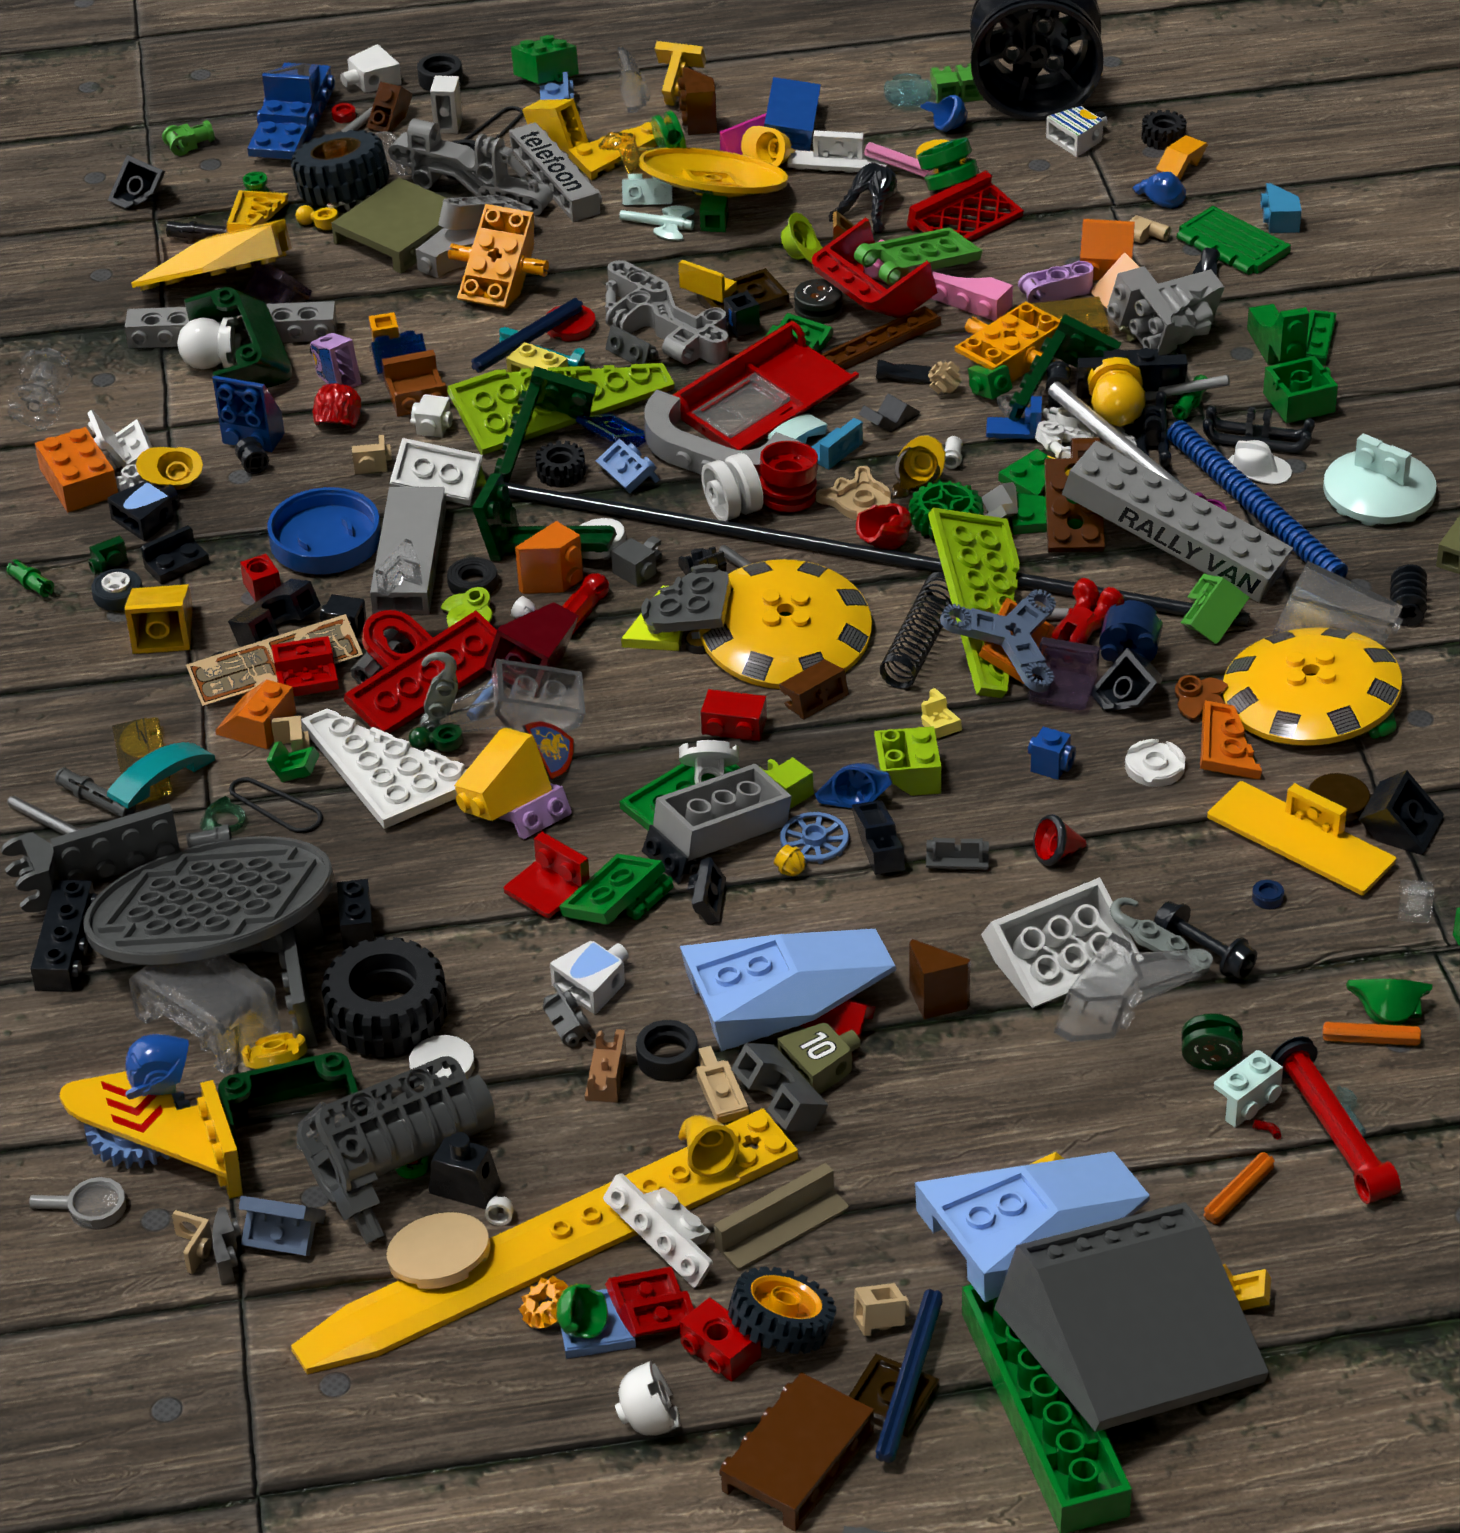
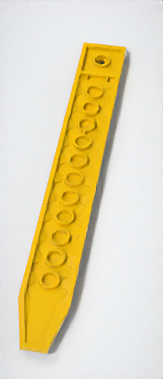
[291,1108,798,1375]

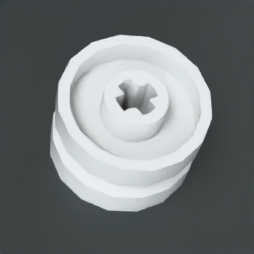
[701,452,763,521]

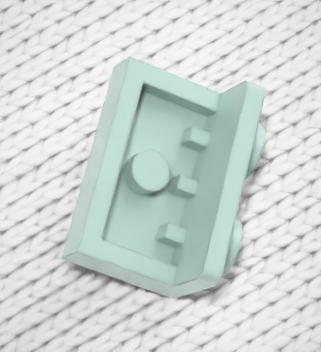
[622,174,673,205]
[1214,1050,1283,1128]

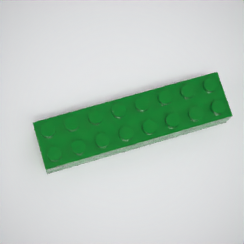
[962,1284,1132,1533]

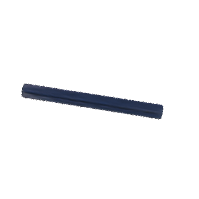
[471,298,583,373]
[876,1289,943,1463]

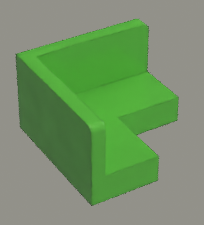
[1180,574,1250,644]

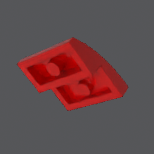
[271,636,339,696]
[605,1266,694,1337]

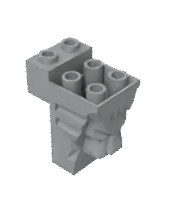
[1106,266,1224,355]

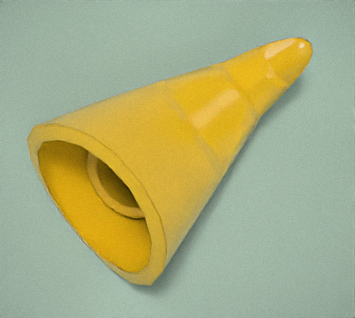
[678,1115,739,1177]

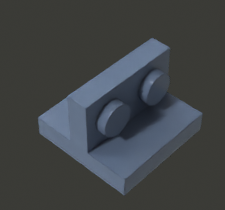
[239,1196,326,1256]

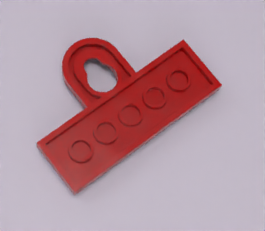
[344,610,497,734]

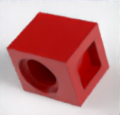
[240,553,281,602]

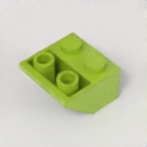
[874,726,941,796]

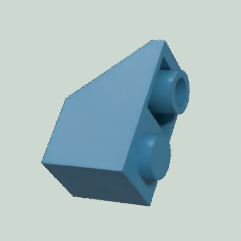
[1261,183,1301,233]

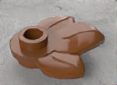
[1175,675,1228,720]

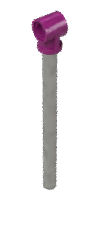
[1048,382,1227,511]

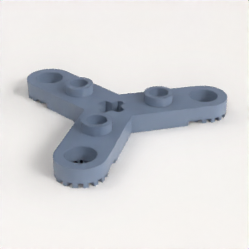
[940,589,1056,692]

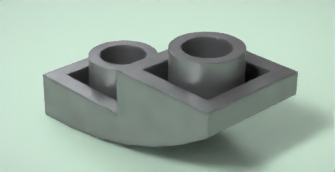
[212,1206,242,1285]

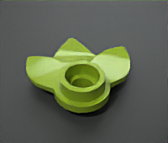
[441,587,493,627]

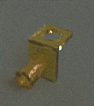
[598,132,655,174]

